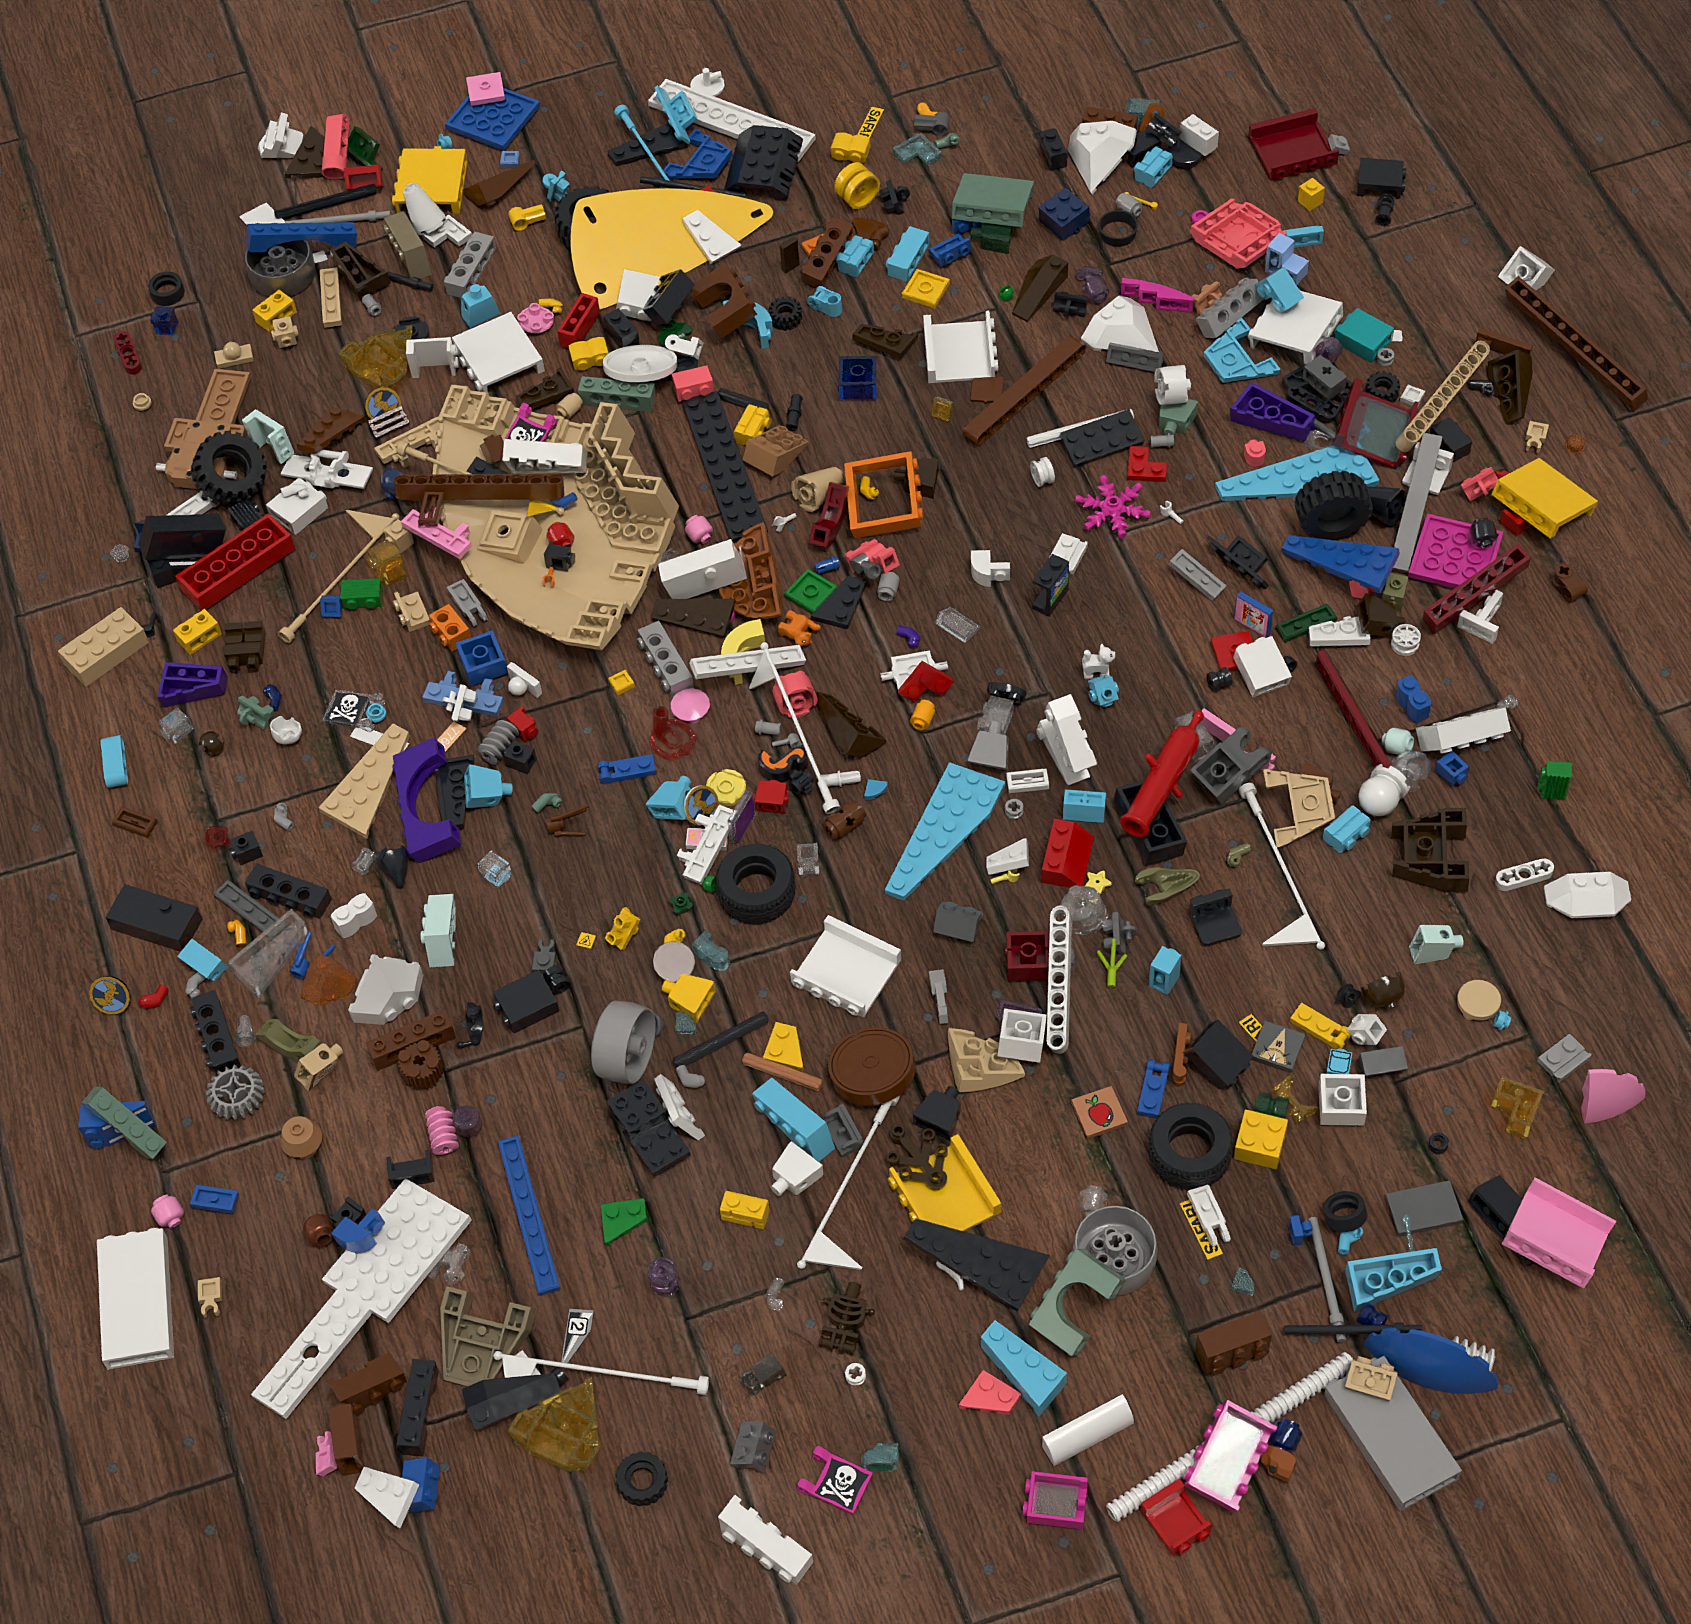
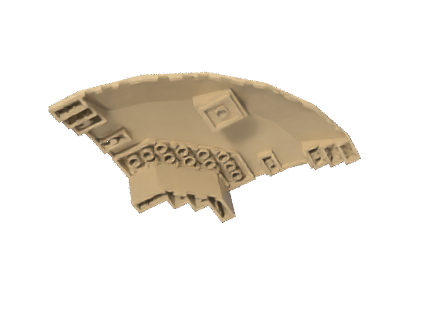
[433,385,679,650]

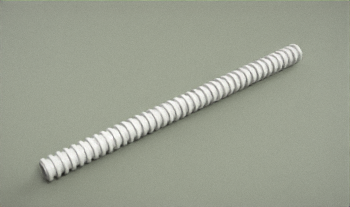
[1106,1352,1352,1522]

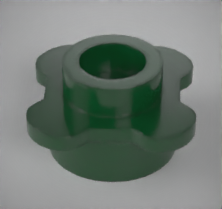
[669,892,693,914]

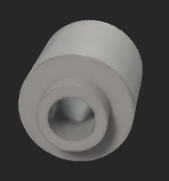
[1116,193,1142,217]
[877,571,900,601]

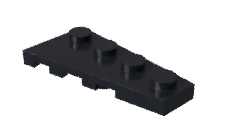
[435,754,475,829]

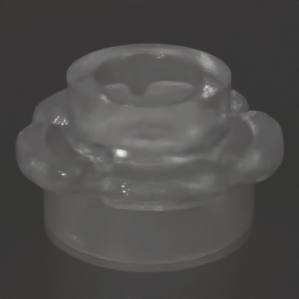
[110,544,129,562]

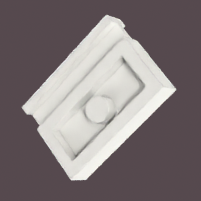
[1050,533,1088,575]

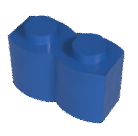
[1395,675,1431,724]

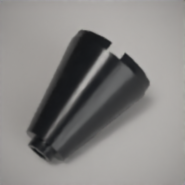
[1367,486,1406,526]

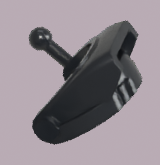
[457,1002,483,1049]

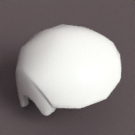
[270,716,302,745]

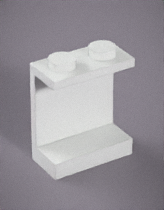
[406,337,459,378]

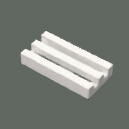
[1006,768,1049,793]

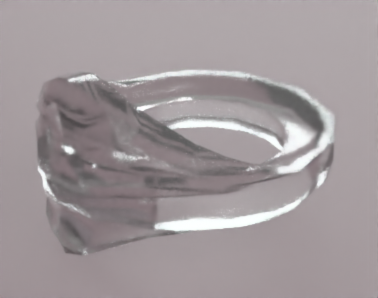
[1305,430,1334,451]

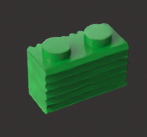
[341,578,383,610]
[1537,760,1572,801]

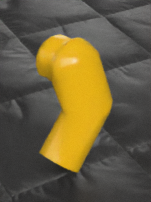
[664,929,685,943]

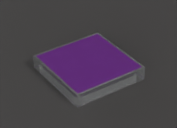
[727,790,755,846]

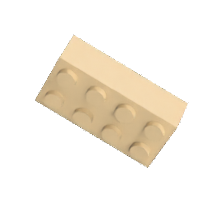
[58,607,149,687]

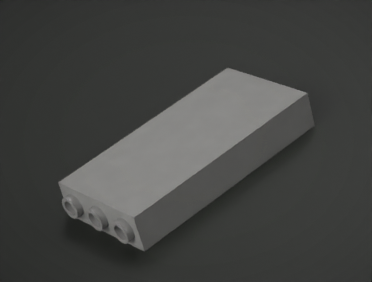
[1324,1356,1462,1512]

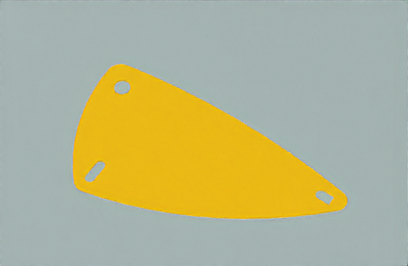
[571,188,773,309]

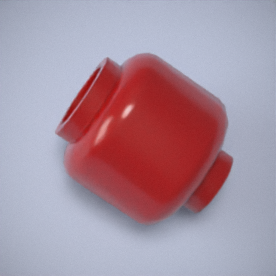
[546,522,575,547]

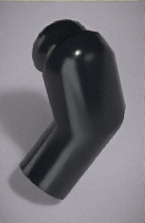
[1469,379,1495,396]

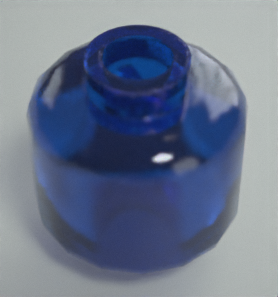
[1268,1418,1303,1452]

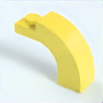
[721,619,765,685]

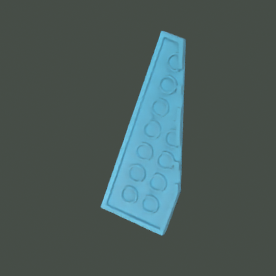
[1215,442,1379,501]
[885,763,1005,901]

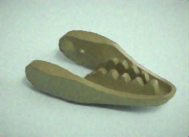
[1135,867,1200,905]

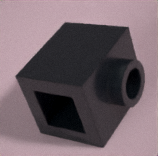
[503,740,537,775]
[229,830,263,866]

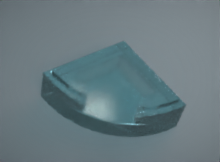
[675,1012,697,1034]
[1231,1267,1254,1296]

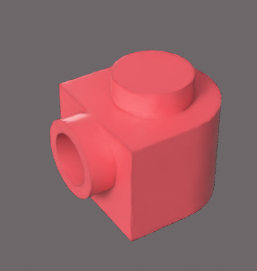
[1244,440,1266,467]

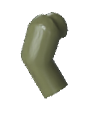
[1227,843,1251,867]

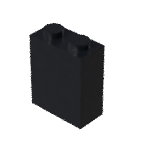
[493,970,559,1034]
[1183,1020,1254,1089]

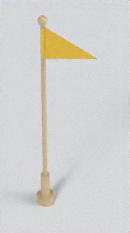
[396,440,564,517]

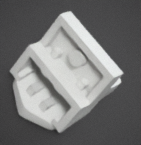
[258,112,303,158]

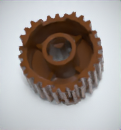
[398,1040,444,1091]

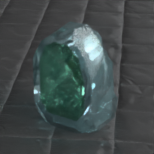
[861,1443,899,1472]

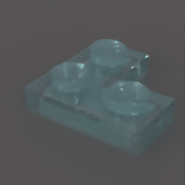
[893,133,942,165]

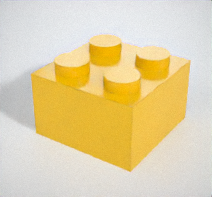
[1234,1109,1288,1170]

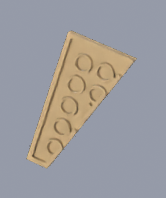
[319,724,410,839]

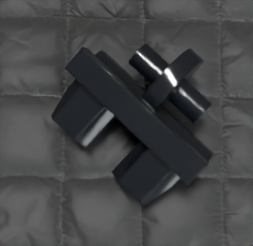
[1146,113,1182,147]
[879,179,910,215]
[1053,291,1088,316]

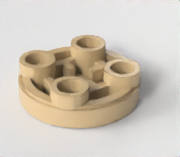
[1457,980,1501,1020]

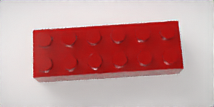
[175,513,295,611]

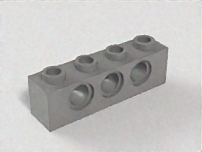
[444,231,496,298]
[1196,278,1264,338]
[637,621,694,697]

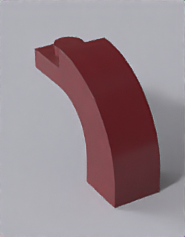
[809,482,849,547]

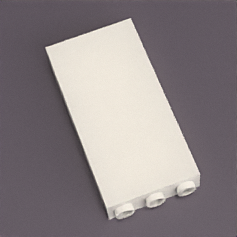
[97,1228,174,1370]

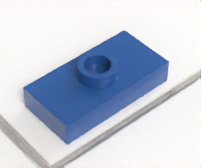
[190,1185,239,1214]

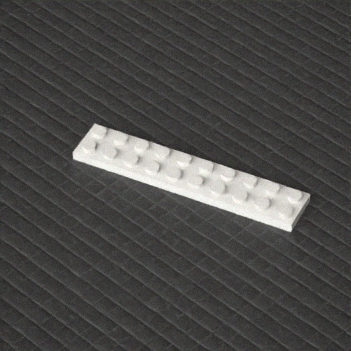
[648,79,816,162]

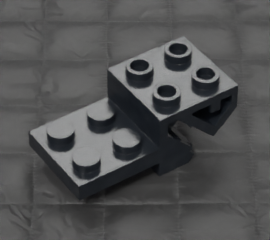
[607,1079,691,1177]

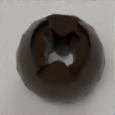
[199,731,224,756]

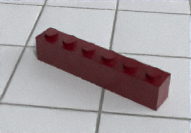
[1422,544,1531,634]

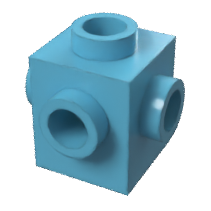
[1088,674,1119,707]

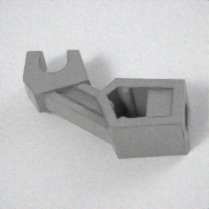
[929,969,948,1024]

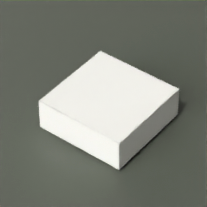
[1400,385,1425,408]

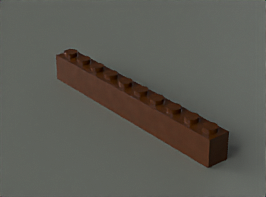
[1505,276,1648,411]

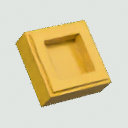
[608,670,635,695]

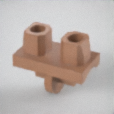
[1191,281,1223,315]

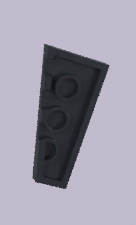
[607,123,686,167]

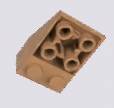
[743,425,809,476]

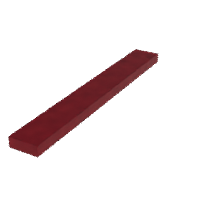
[1316,650,1391,768]

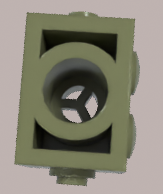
[1382,573,1408,612]

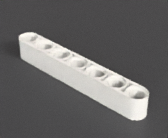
[1047,906,1072,1054]

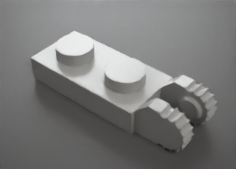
[446,579,488,627]

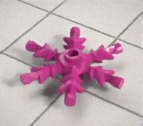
[1075,475,1151,538]

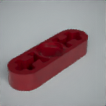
[114,331,142,375]

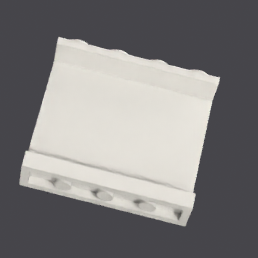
[1248,291,1343,364]
[923,311,998,383]
[452,312,545,393]
[790,915,901,1018]

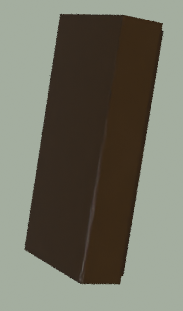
[780,237,800,274]

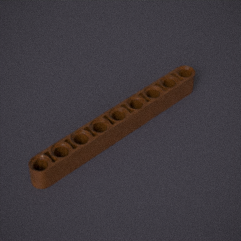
[963,335,1086,446]
[394,474,565,500]

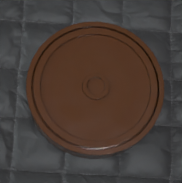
[828,1027,916,1106]

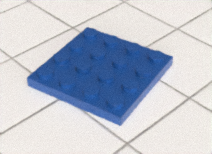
[445,88,540,151]

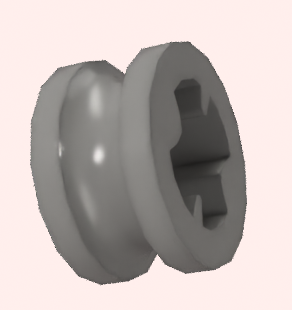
[1377,348,1394,367]
[1005,799,1023,820]

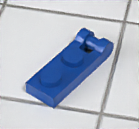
[597,754,656,784]
[1137,1059,1170,1119]

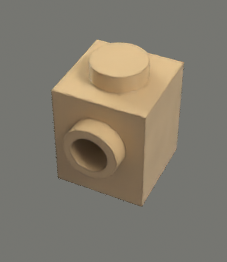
[384,519,414,554]

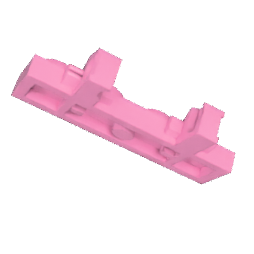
[401,507,472,559]

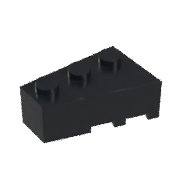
[643,269,695,326]

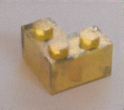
[366,540,407,587]
[1492,1076,1544,1139]

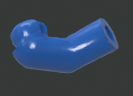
[550,492,578,508]

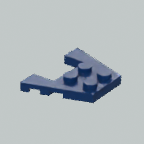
[662,128,733,179]

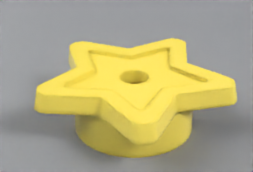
[1085,871,1112,894]

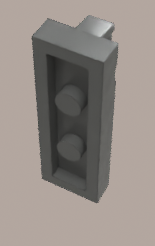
[1106,342,1164,372]

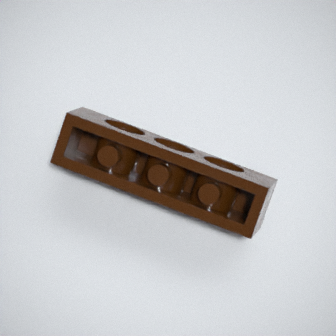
[800,217,853,288]
[366,1009,456,1071]

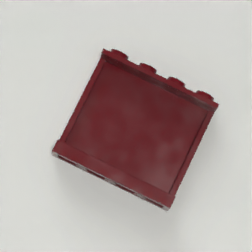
[1248,108,1339,181]

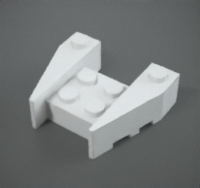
[1036,694,1097,786]

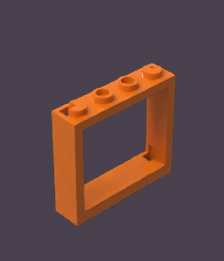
[844,451,924,539]

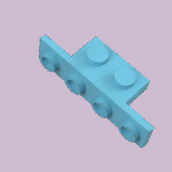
[654,85,698,144]

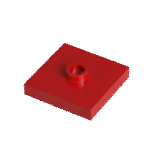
[1211,631,1253,671]

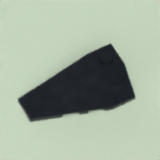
[462,1373,563,1432]

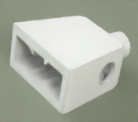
[771,1141,823,1196]

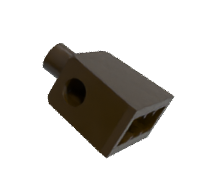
[894,458,939,499]
[1356,593,1405,637]

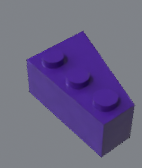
[157,662,228,708]

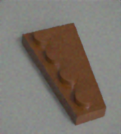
[297,407,365,454]

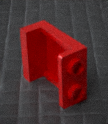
[1140,1478,1212,1556]

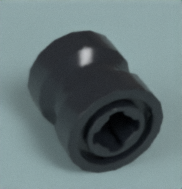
[1206,667,1233,692]
[543,965,571,994]

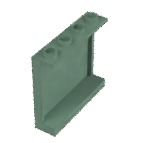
[952,173,1034,227]

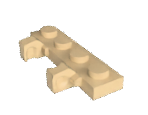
[374,416,440,468]

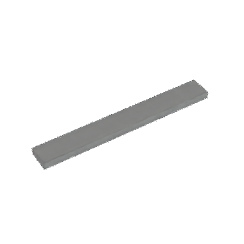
[1392,433,1443,574]

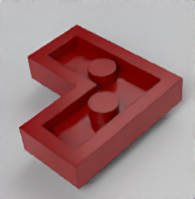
[1128,446,1167,482]
[898,661,954,702]

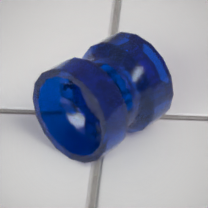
[1357,1303,1389,1325]

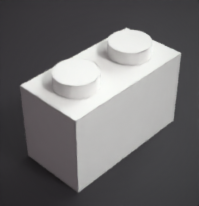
[1179,114,1219,156]

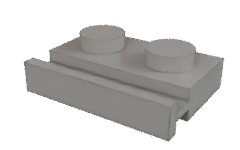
[1537,1034,1592,1083]

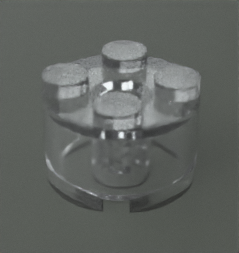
[1061,885,1108,935]

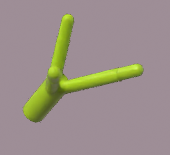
[1097,939,1127,988]

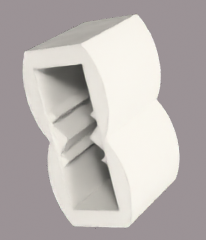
[331,893,377,938]

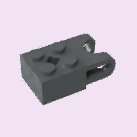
[1190,726,1271,805]

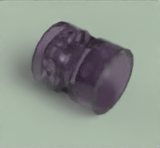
[648,1258,679,1297]

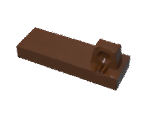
[1475,327,1533,356]

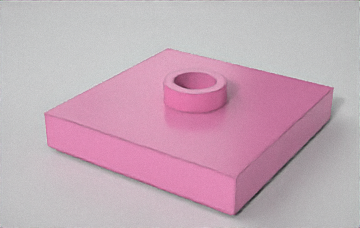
[466,72,505,106]

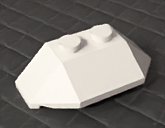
[1544,872,1631,918]

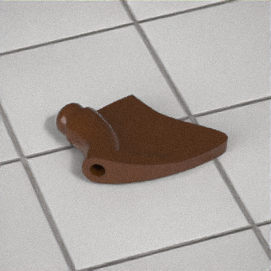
[852,218,889,250]

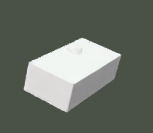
[658,539,747,599]

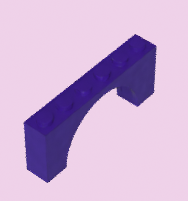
[392,737,462,863]

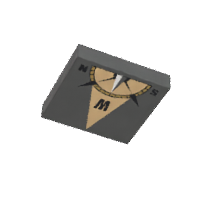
[1251,1021,1306,1073]

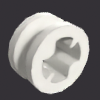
[845,1363,866,1386]

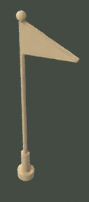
[278,510,399,643]

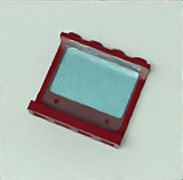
[1332,378,1419,470]

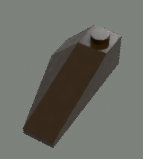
[1012,255,1068,322]

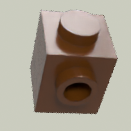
[480,434,504,465]

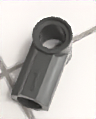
[914,112,950,136]

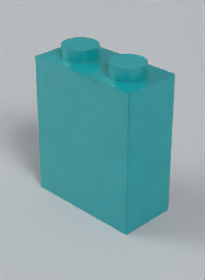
[1334,308,1394,363]

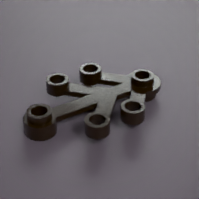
[886,1125,948,1190]

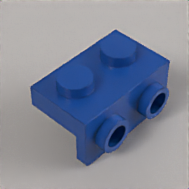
[929,234,971,267]

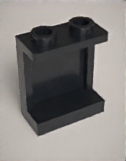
[1357,158,1407,199]

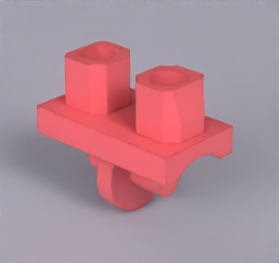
[1461,467,1498,502]

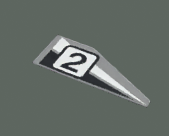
[561,1309,594,1363]

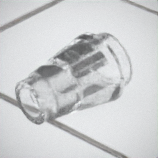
[235,1015,256,1047]

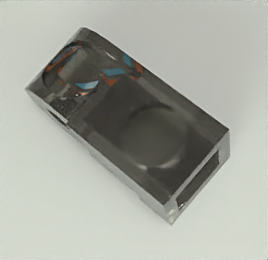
[740,1352,787,1395]

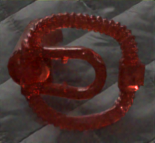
[649,706,697,759]

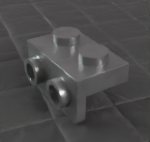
[730,1421,776,1473]

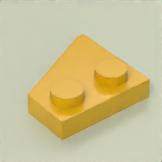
[763,1022,803,1072]

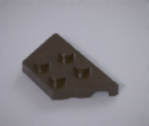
[285,126,325,179]

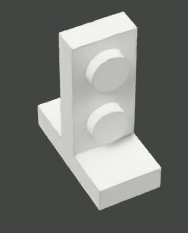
[1457,590,1503,644]

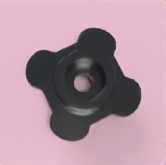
[1337,983,1361,1008]

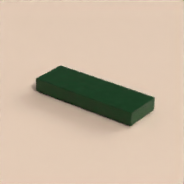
[1275,603,1337,643]

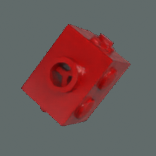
[754,780,789,814]

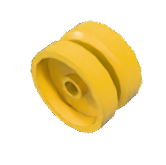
[834,162,880,209]

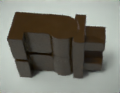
[224,621,266,673]

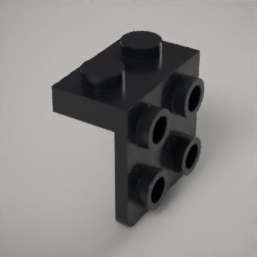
[1189,888,1242,946]

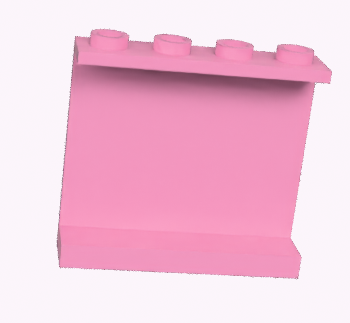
[1502,1178,1616,1288]

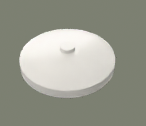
[603,345,677,382]

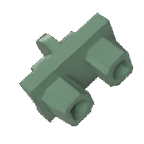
[238,696,273,729]

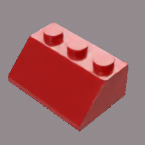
[1042,819,1094,890]

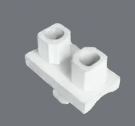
[442,684,477,722]

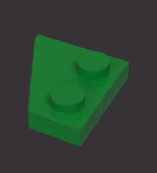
[601,1198,647,1246]

